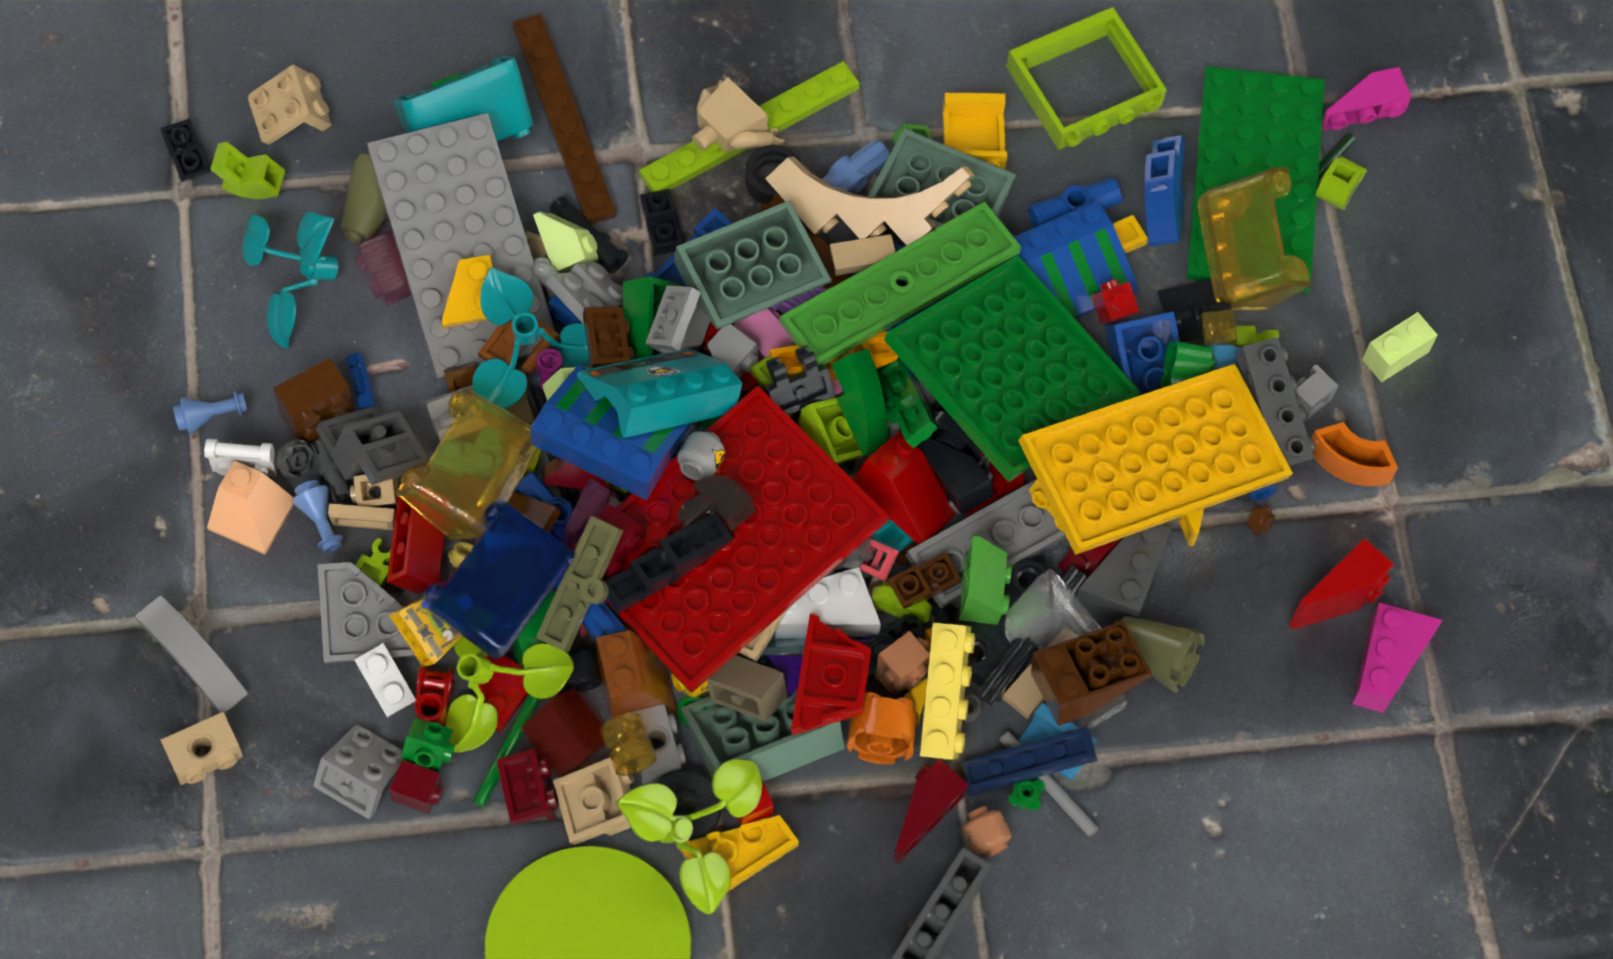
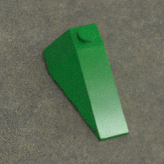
[622,276,686,359]

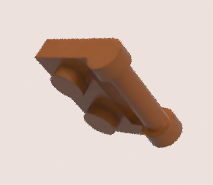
[478,318,561,384]

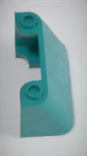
[392,55,534,141]

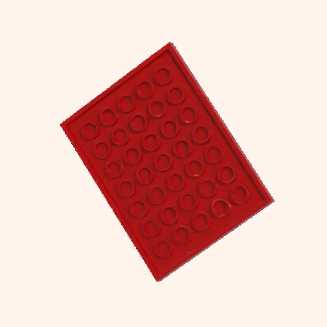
[562,386,889,694]

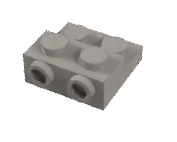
[545,261,623,324]

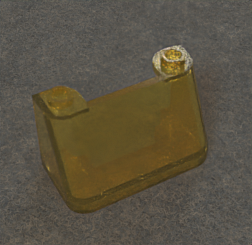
[1198,167,1311,310]
[396,389,539,540]

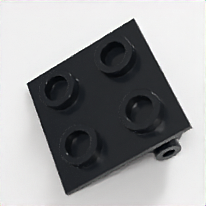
[1158,278,1235,342]

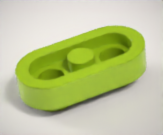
[871,583,932,623]

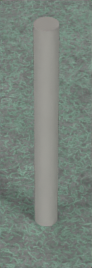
[999,731,1099,837]

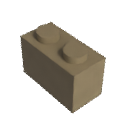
[707,655,788,722]

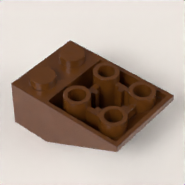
[1031,621,1152,726]

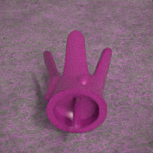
[534,349,564,390]

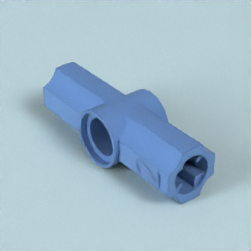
[822,140,890,194]

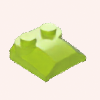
[798,397,871,465]

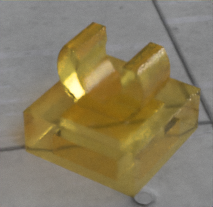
[1201,310,1237,346]

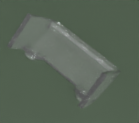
[1005,569,1129,729]

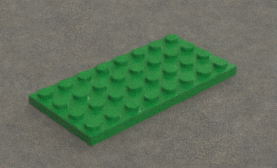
[1186,66,1325,293]

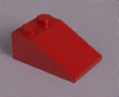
[852,431,956,545]
[1288,538,1394,630]

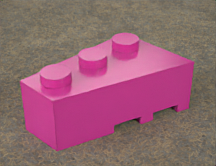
[1352,603,1443,713]

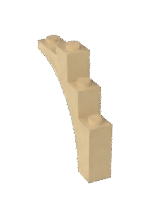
[765,157,975,246]

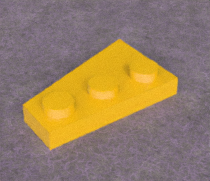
[679,815,799,892]

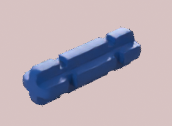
[346,352,376,410]

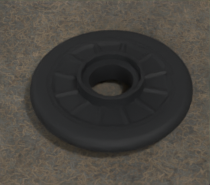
[656,769,721,841]

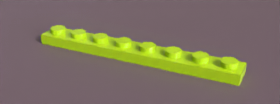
[639,61,860,192]

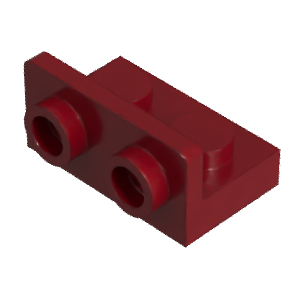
[496,748,559,826]

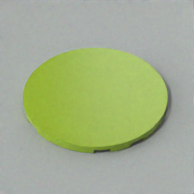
[485,846,691,959]

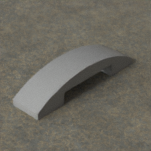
[134,595,248,714]

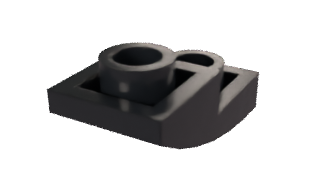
[160,118,211,183]
[640,189,683,256]

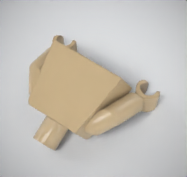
[692,78,785,152]

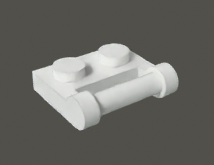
[204,438,278,477]

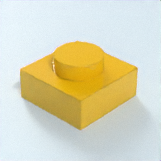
[1113,215,1148,254]

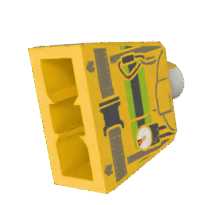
[388,590,474,666]

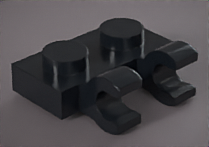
[765,345,835,415]

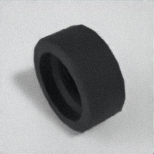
[745,145,802,204]

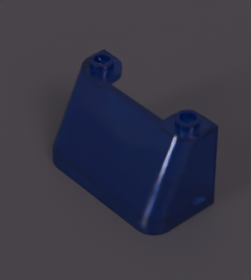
[420,499,575,659]

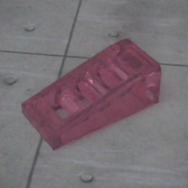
[563,479,610,550]

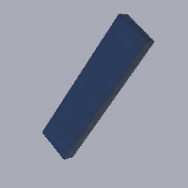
[960,727,1098,796]

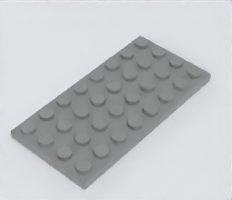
[367,113,556,381]

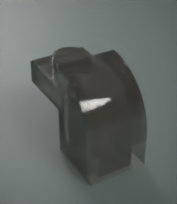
[677,476,756,532]

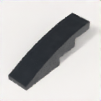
[605,512,733,614]

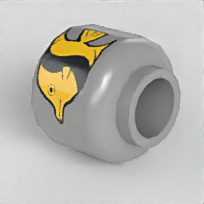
[677,431,726,480]

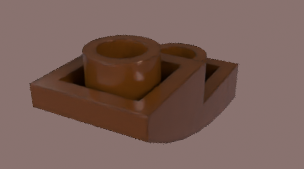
[888,552,962,609]

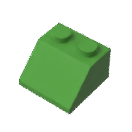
[959,536,1012,625]

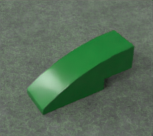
[831,349,888,456]

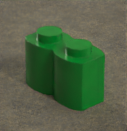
[1159,341,1215,389]

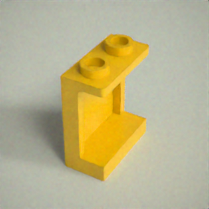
[942,93,1008,170]

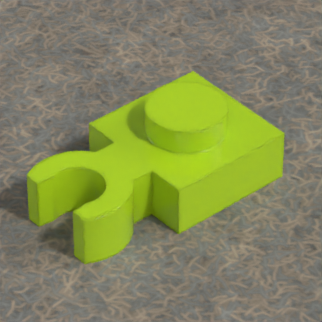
[355,538,391,588]

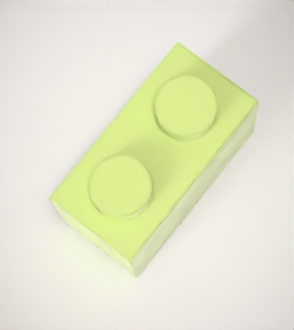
[1362,312,1438,383]

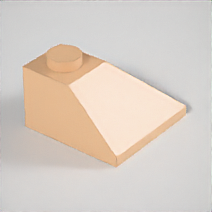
[207,460,294,555]

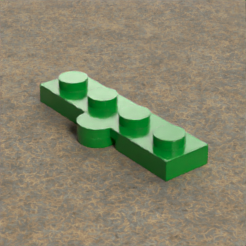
[877,356,938,448]

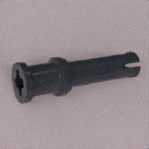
[550,197,628,274]

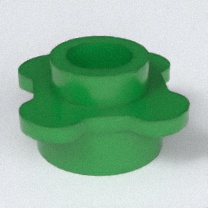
[1008,779,1045,811]

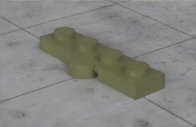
[536,516,624,652]

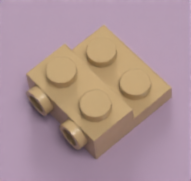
[553,757,634,845]

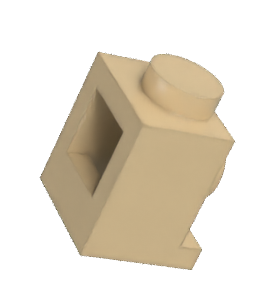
[350,475,400,508]

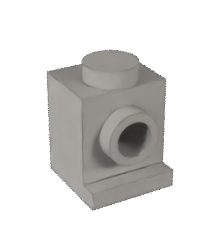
[1295,364,1339,421]

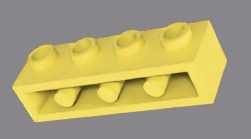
[920,623,975,760]

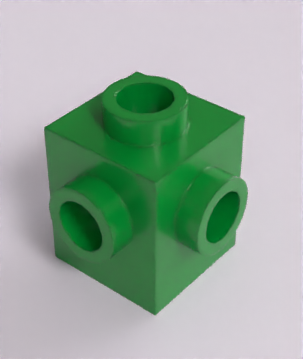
[400,718,456,773]

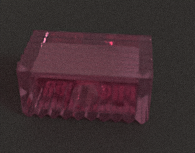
[355,230,412,306]

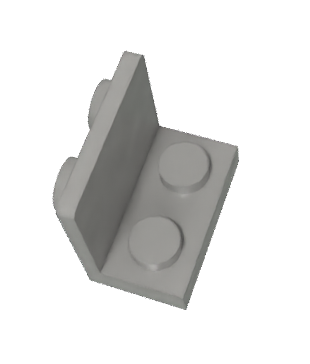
[645,285,710,353]
[313,725,403,819]

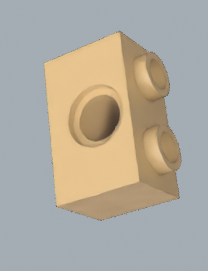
[161,712,243,785]

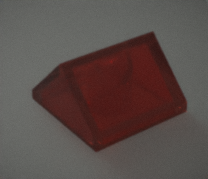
[521,688,614,778]

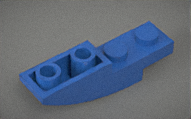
[1145,135,1185,247]

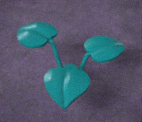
[242,212,338,349]
[473,268,590,411]

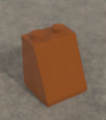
[596,630,676,727]

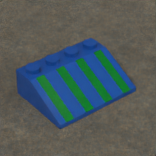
[990,200,1139,319]
[530,365,692,500]

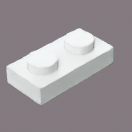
[354,643,416,718]

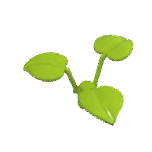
[446,606,574,753]
[616,759,762,914]

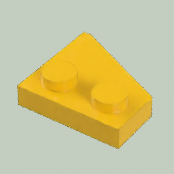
[441,255,493,328]

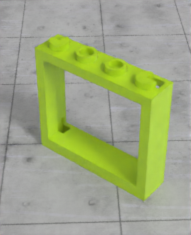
[1006,7,1167,150]

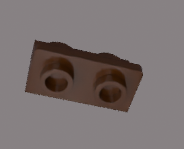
[582,307,634,369]

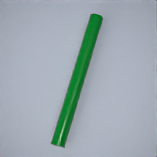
[472,694,541,808]

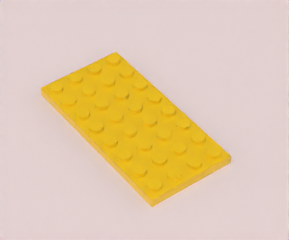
[1018,364,1293,555]

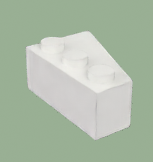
[774,567,881,639]

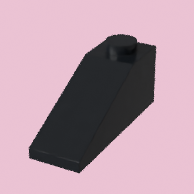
[917,438,994,515]

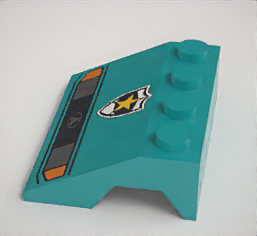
[577,348,743,438]

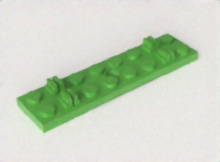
[779,201,1021,366]

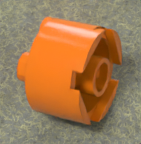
[847,692,917,765]

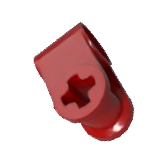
[415,666,455,726]

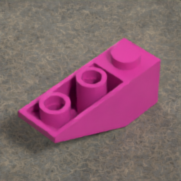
[1321,67,1412,131]

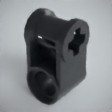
[553,649,602,697]

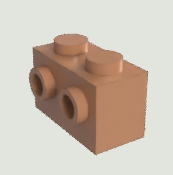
[875,631,930,699]

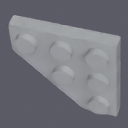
[318,562,416,664]

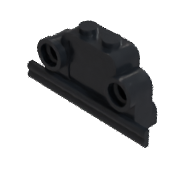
[953,560,1087,706]

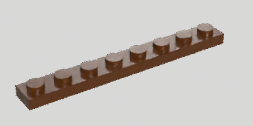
[512,14,616,225]

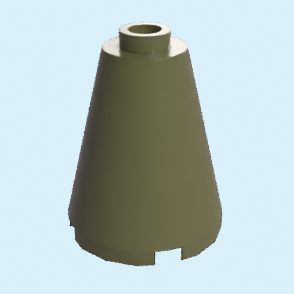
[340,154,388,244]
[1113,615,1205,693]

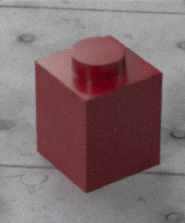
[389,760,445,814]

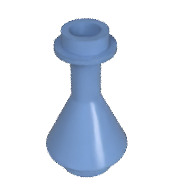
[173,391,248,434]
[292,480,343,553]

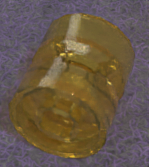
[600,713,657,776]

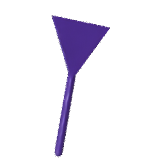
[767,635,875,697]

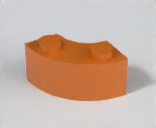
[1312,422,1398,486]

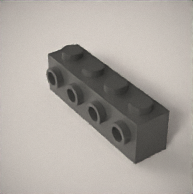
[1234,337,1315,467]

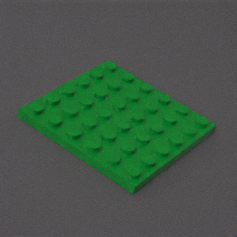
[884,255,1141,482]

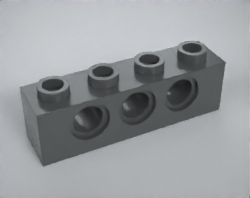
[891,848,992,959]

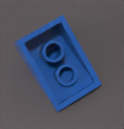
[1104,312,1180,396]

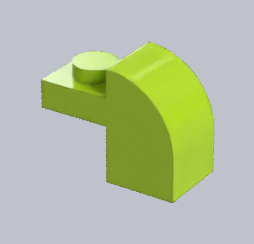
[210,142,286,200]
[1315,156,1367,211]

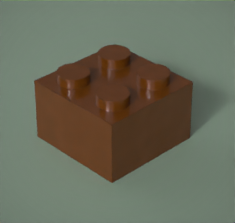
[273,358,354,442]

